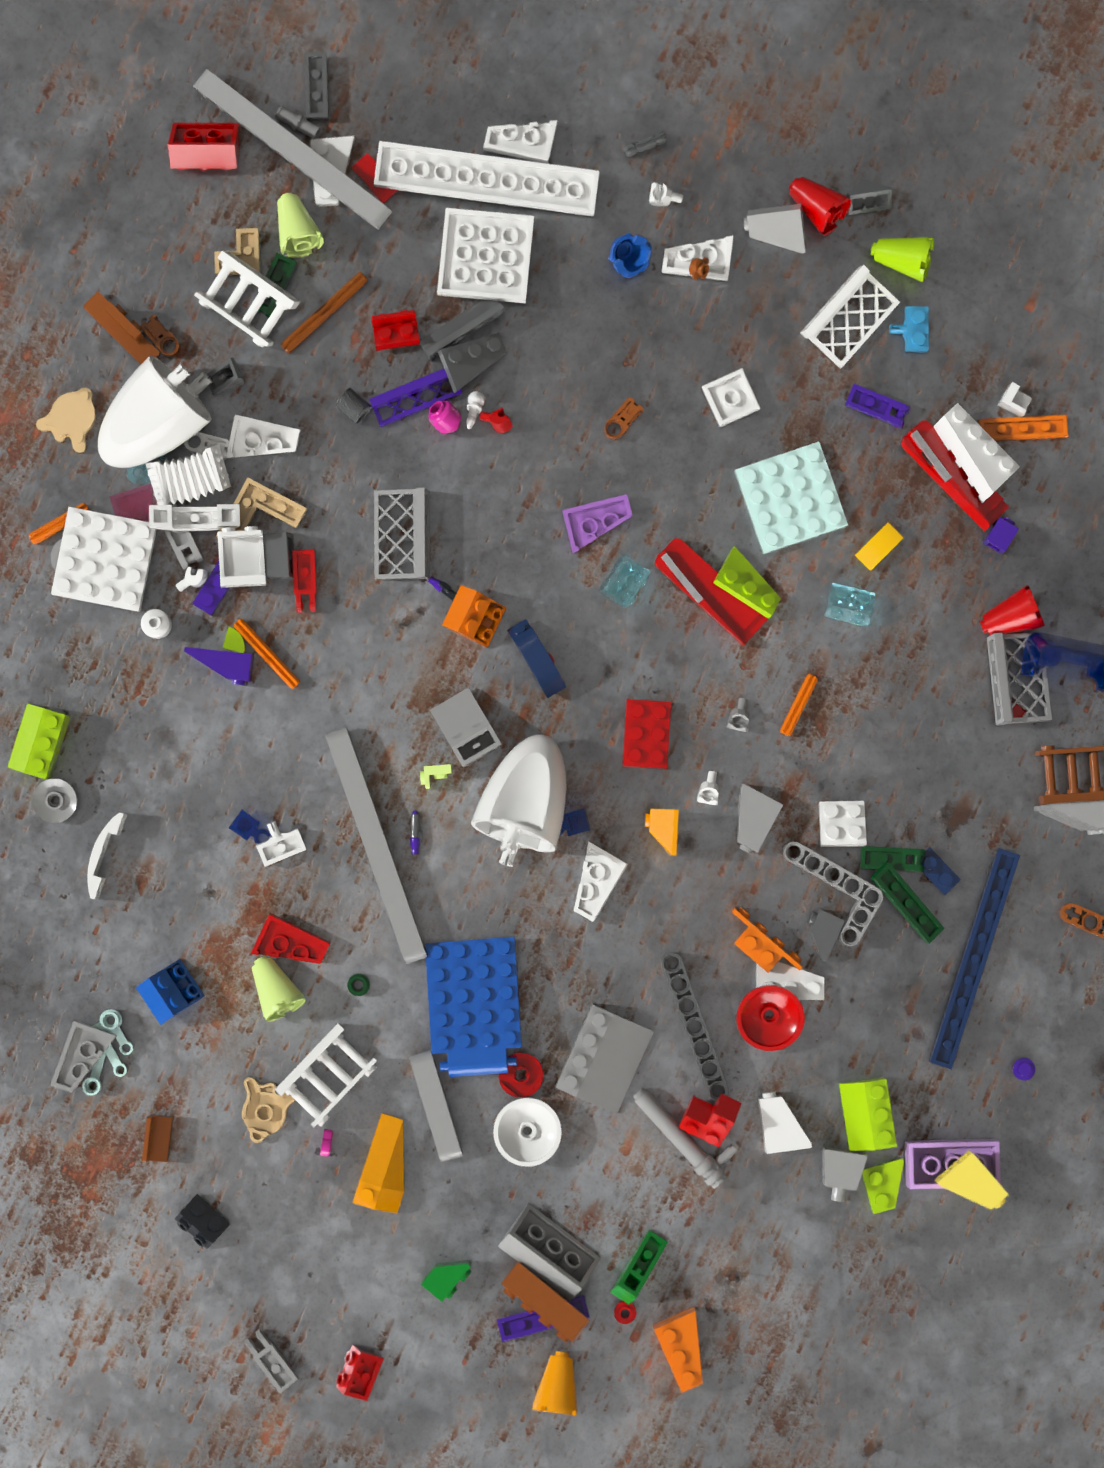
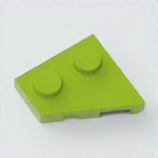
[862,1158,904,1214]

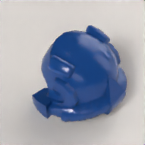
[609,233,652,278]

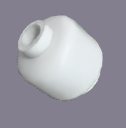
[141,609,172,639]

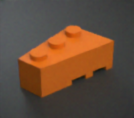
[653,1306,703,1393]

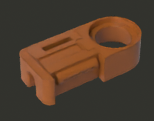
[141,315,181,358]
[604,397,643,440]

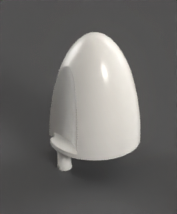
[98,356,212,468]
[471,734,566,867]

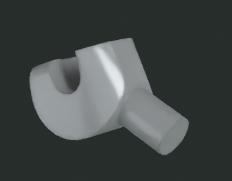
[727,698,749,732]

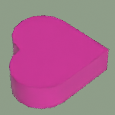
[320,1129,333,1157]

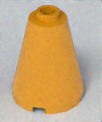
[532,1351,577,1416]

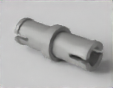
[275,106,320,139]

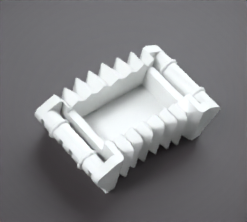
[145,443,231,505]

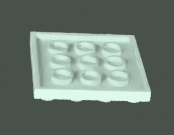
[735,442,848,555]

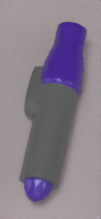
[410,810,422,854]

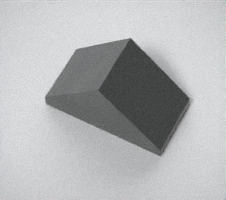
[207,357,245,396]

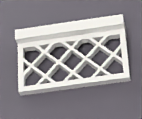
[800,265,900,368]

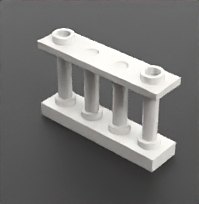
[194,250,300,347]
[275,1024,377,1127]

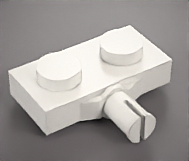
[256,821,306,866]

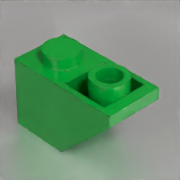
[421,1260,472,1302]

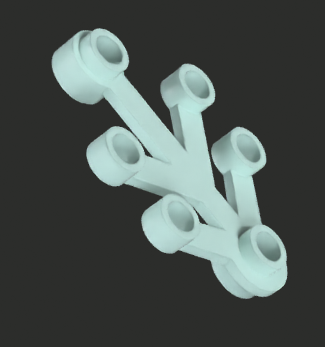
[82,1009,134,1096]

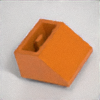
[442,585,506,648]

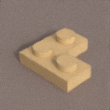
[214,228,260,276]

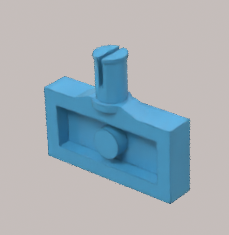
[889,306,929,352]

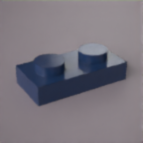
[922,847,961,895]

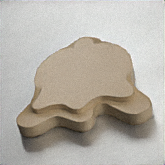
[36,388,96,453]
[242,1076,296,1143]

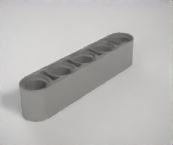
[409,1050,463,1163]

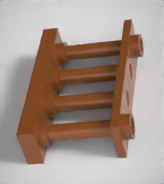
[1035,745,1104,805]

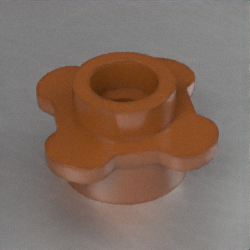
[689,257,709,280]

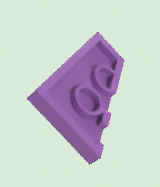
[562,494,632,553]

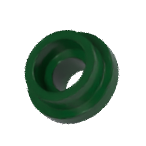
[347,974,370,996]

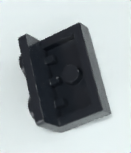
[175,1194,230,1249]

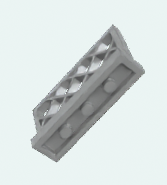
[374,488,430,580]
[987,632,1052,725]

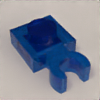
[229,809,271,844]
[559,809,591,836]

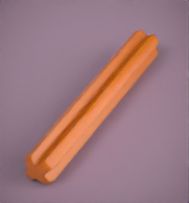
[233,618,300,689]

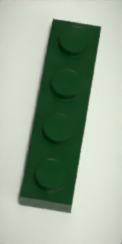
[870,862,945,944]

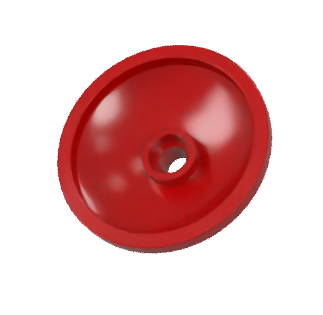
[736,985,805,1051]

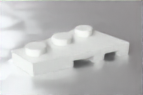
[483,120,558,164]
[310,136,355,207]
[662,236,733,281]
[226,415,301,458]
[574,841,628,922]
[756,962,824,1000]

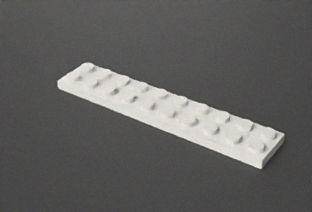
[374,141,599,216]

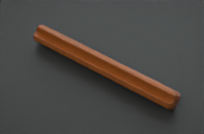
[281,272,368,353]

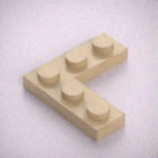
[216,477,307,537]

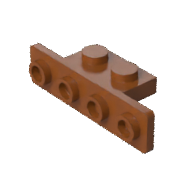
[83,292,160,365]

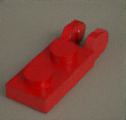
[292,549,317,613]

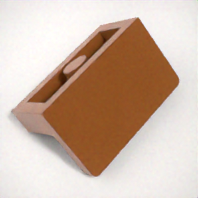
[142,1114,173,1163]

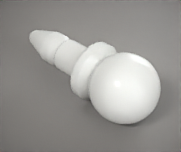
[466,391,486,429]

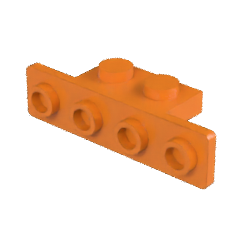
[731,906,803,973]

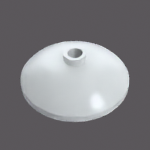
[493,1098,561,1167]

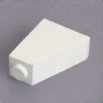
[758,1092,812,1154]

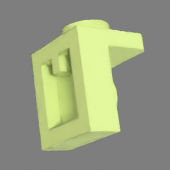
[420,764,452,789]

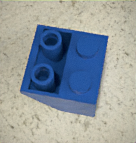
[136,959,205,1025]

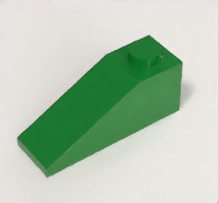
[610,1230,668,1305]

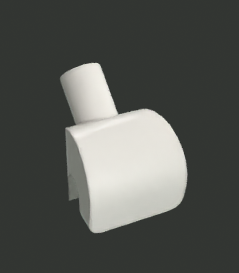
[649,182,683,206]
[176,567,208,592]
[697,771,719,805]

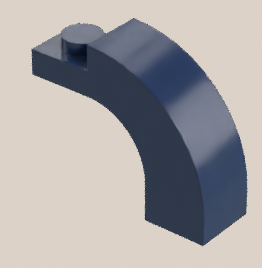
[507,619,566,698]

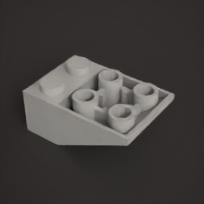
[430,688,502,768]

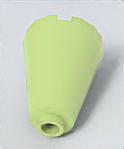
[277,193,324,258]
[252,956,306,1022]

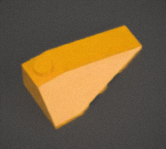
[353,1113,404,1213]

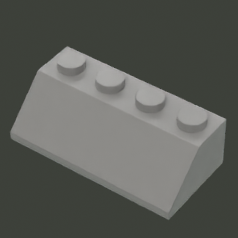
[498,1203,600,1301]

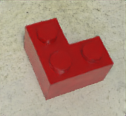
[678,1093,742,1147]

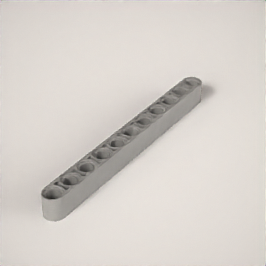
[193,69,392,230]
[325,727,427,965]

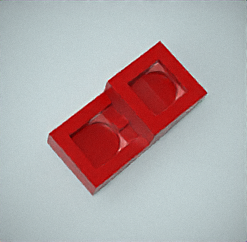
[351,153,398,204]

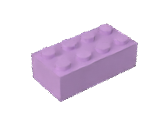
[905,1139,1001,1189]

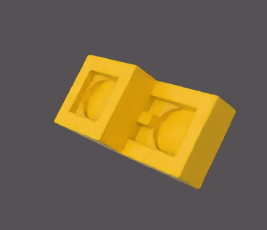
[855,522,904,571]

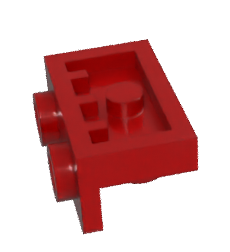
[371,310,420,351]
[336,1345,384,1401]

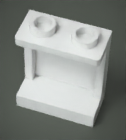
[217,526,266,588]

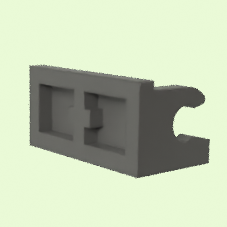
[263,532,294,580]

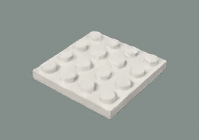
[437,208,534,303]
[51,507,157,612]

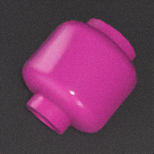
[428,401,461,434]

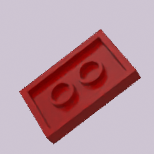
[622,699,671,769]

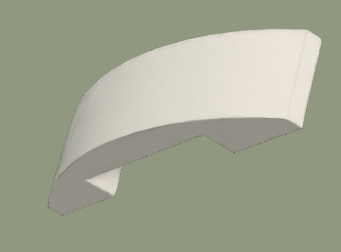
[149,504,240,531]
[88,812,127,899]

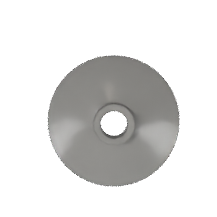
[32,778,77,823]

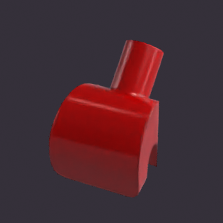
[479,408,513,433]

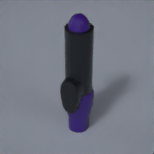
[428,576,457,601]

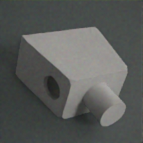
[822,1147,867,1202]

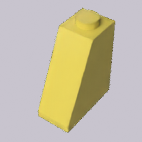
[935,1150,1009,1210]

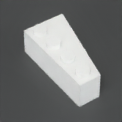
[933,403,1020,503]

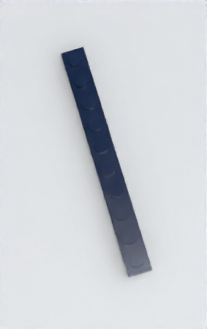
[929,848,1020,1070]

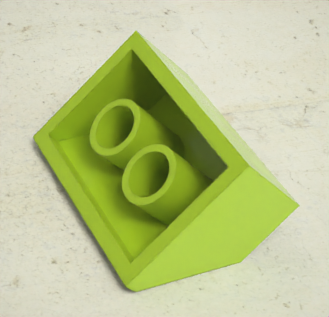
[7,703,71,780]
[839,1077,897,1151]

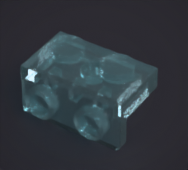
[599,554,651,608]
[824,583,876,627]

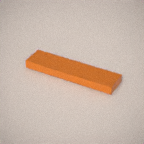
[977,415,1069,441]

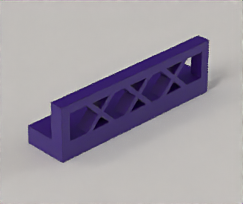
[369,369,463,427]

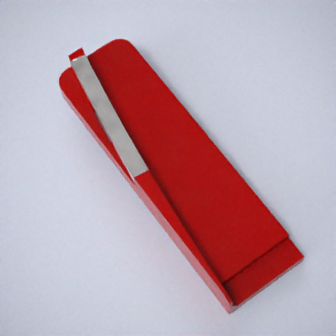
[901,420,1009,532]
[654,538,767,646]

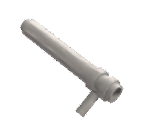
[633,1087,737,1189]

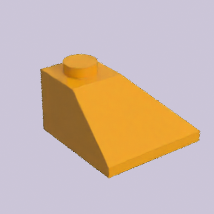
[645,809,679,855]

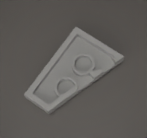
[51,1020,117,1093]

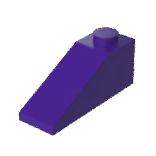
[184,647,254,686]

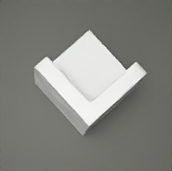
[998,382,1032,417]

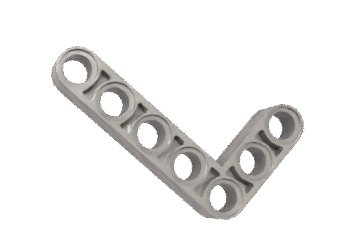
[782,842,883,946]

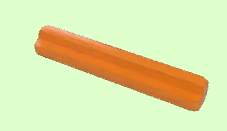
[28,503,90,544]
[780,674,818,736]

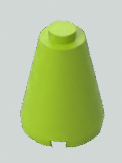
[871,237,934,282]

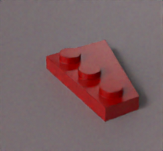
[251,913,331,964]

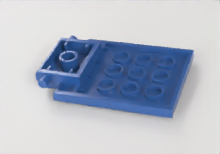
[425,937,522,1077]

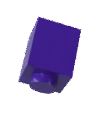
[983,517,1019,554]

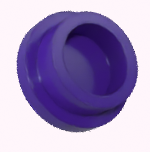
[1012,1058,1036,1081]

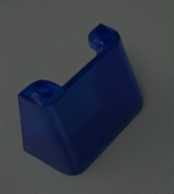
[1021,632,1104,692]

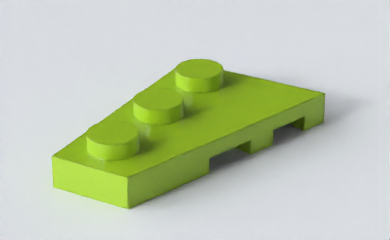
[713,546,781,619]

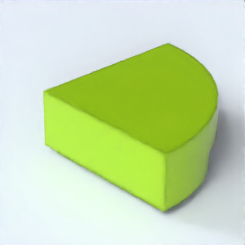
[222,627,246,653]

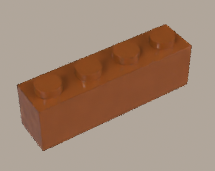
[501,1262,590,1343]

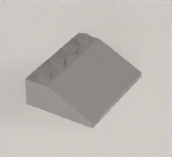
[1034,801,1104,835]
[555,1003,654,1114]

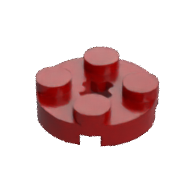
[499,1052,543,1097]

